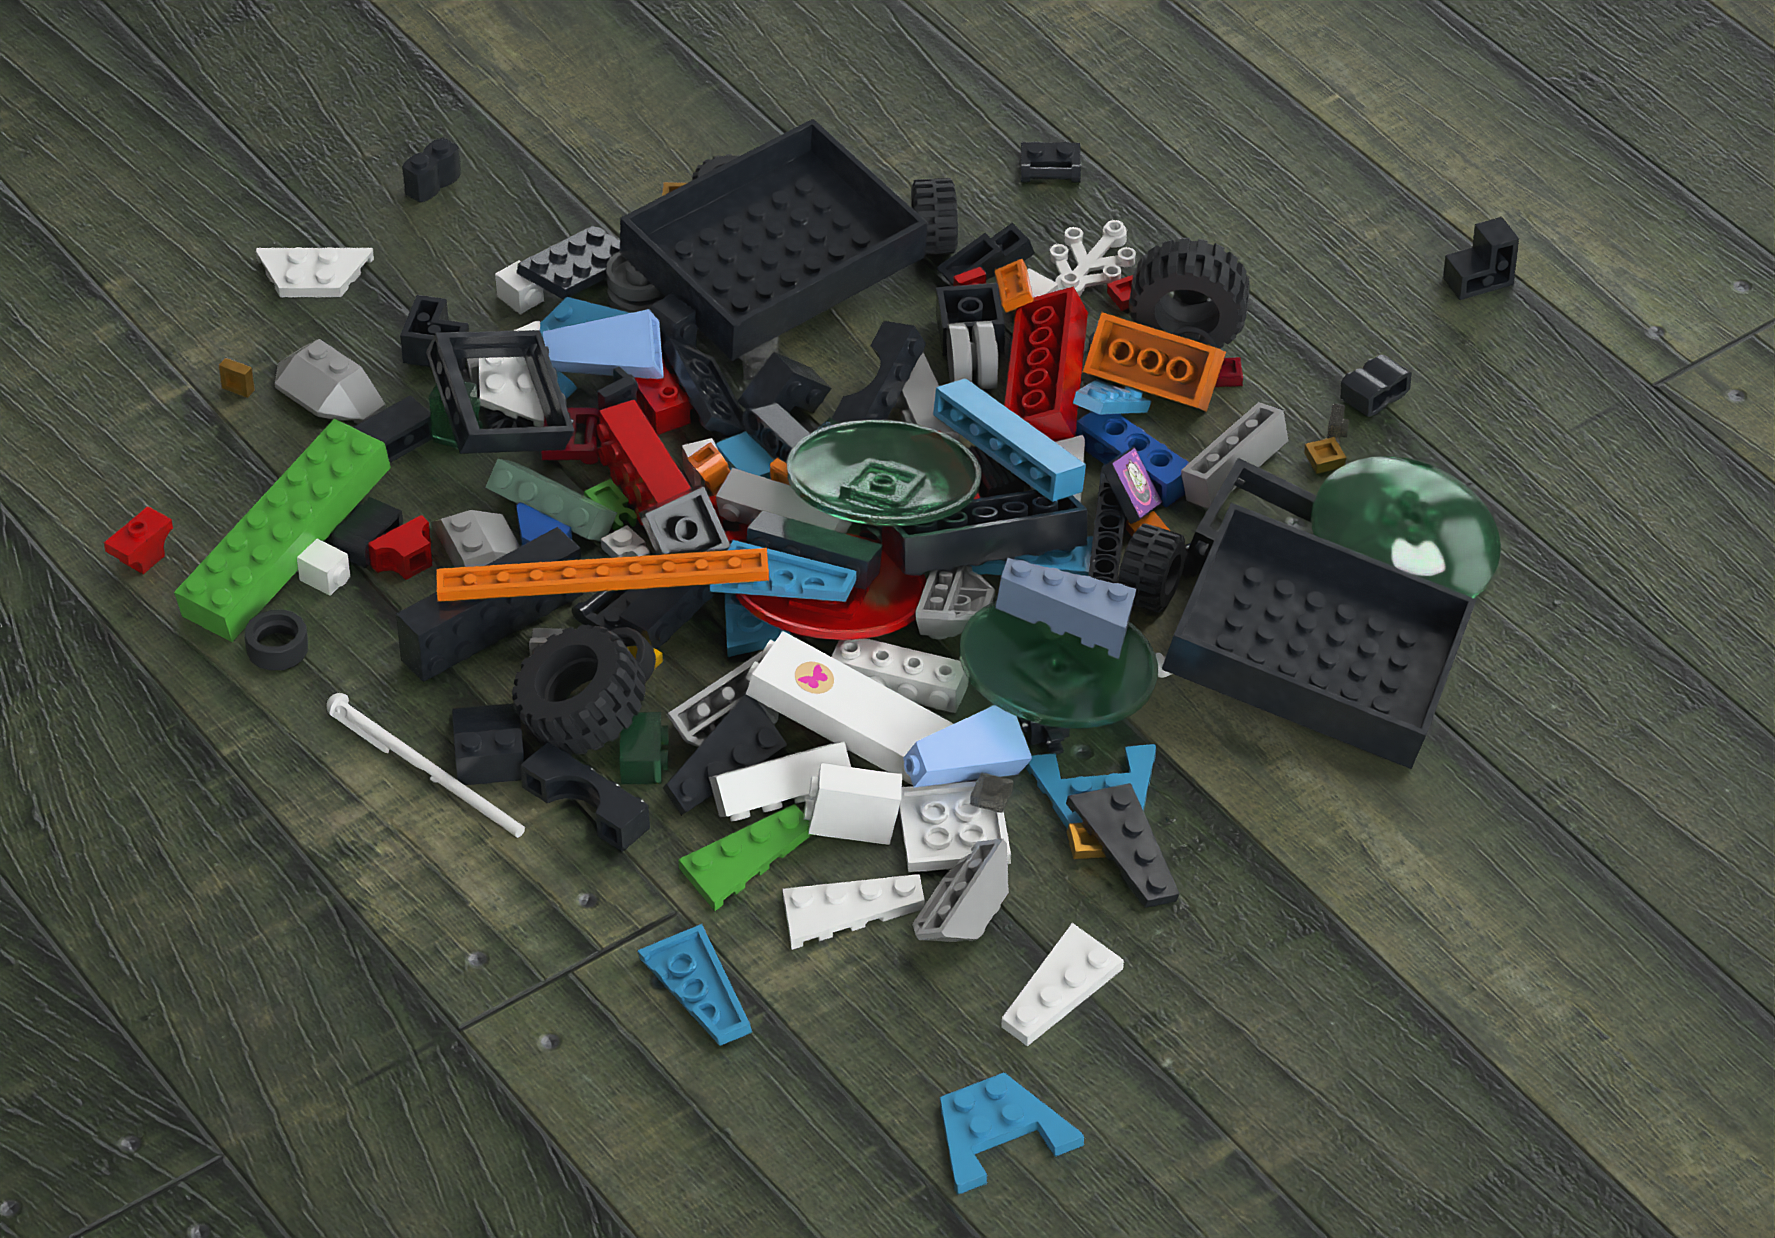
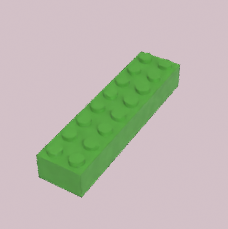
[174,419,391,642]

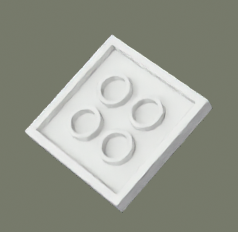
[899,779,1011,872]

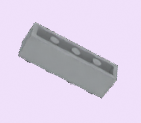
[894,353,960,454]
[1181,402,1288,509]
[716,468,852,534]

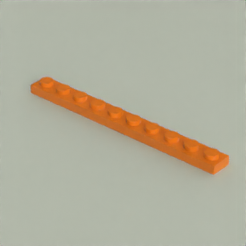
[437,548,769,601]

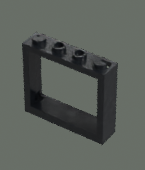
[426,330,575,454]
[1187,458,1353,561]

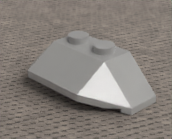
[275,339,386,424]
[432,510,520,568]
[915,565,994,639]
[666,651,779,747]
[912,838,1009,942]

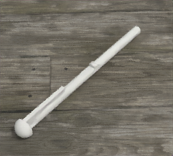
[326,693,525,838]

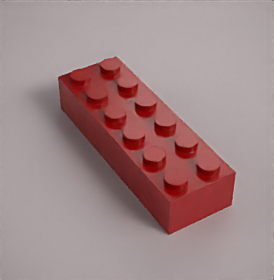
[1004,286,1088,442]
[597,400,691,541]

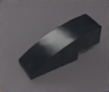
[937,222,1035,286]

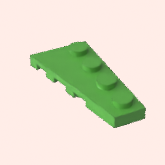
[678,804,813,911]

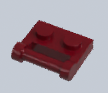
[541,408,600,465]

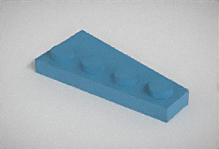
[970,536,1093,576]
[710,540,856,602]
[637,924,752,1046]

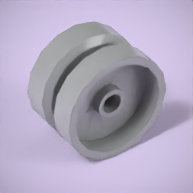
[946,321,998,390]

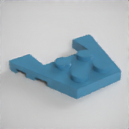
[540,297,629,399]
[1026,744,1156,828]
[940,1073,1084,1195]

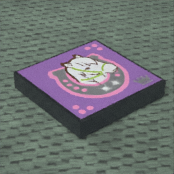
[1102,447,1163,524]

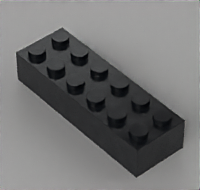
[882,489,1087,576]
[396,527,584,682]

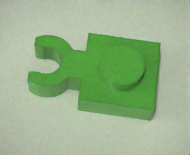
[584,479,637,531]

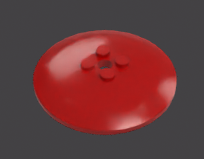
[735,533,927,640]

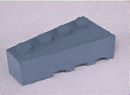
[995,558,1136,659]

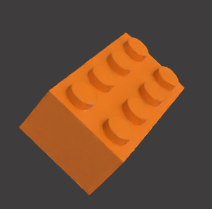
[1083,313,1226,412]

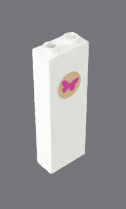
[746,631,953,785]

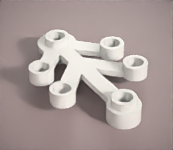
[1050,220,1136,297]

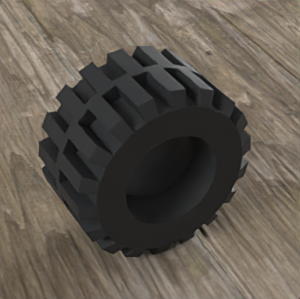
[911,178,958,255]
[1118,523,1186,613]

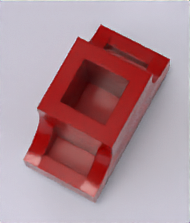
[104,506,173,574]
[368,515,433,580]

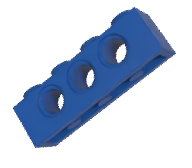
[1076,411,1189,507]

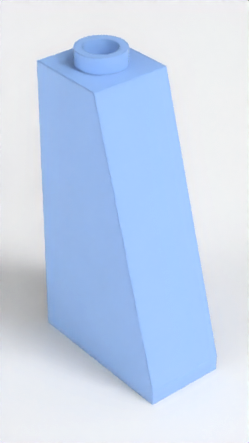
[543,309,664,379]
[903,700,1032,788]

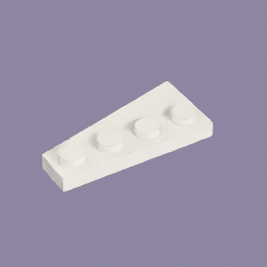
[783,874,924,949]
[1002,923,1124,1046]

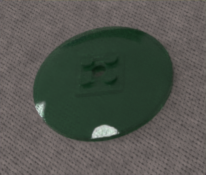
[787,420,981,526]
[1311,456,1501,598]
[959,601,1158,728]

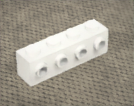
[831,638,968,713]
[709,742,851,821]

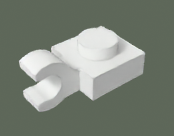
[601,525,650,558]

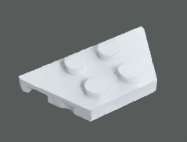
[256,247,374,297]
[479,321,544,427]

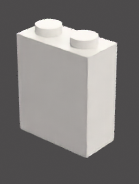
[804,763,902,845]

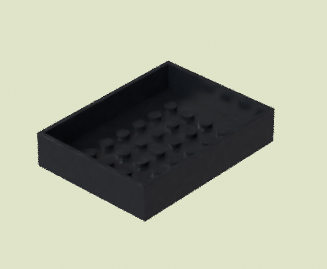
[619,119,928,361]
[1161,503,1477,769]

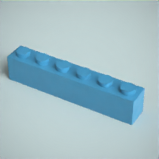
[933,378,1086,502]

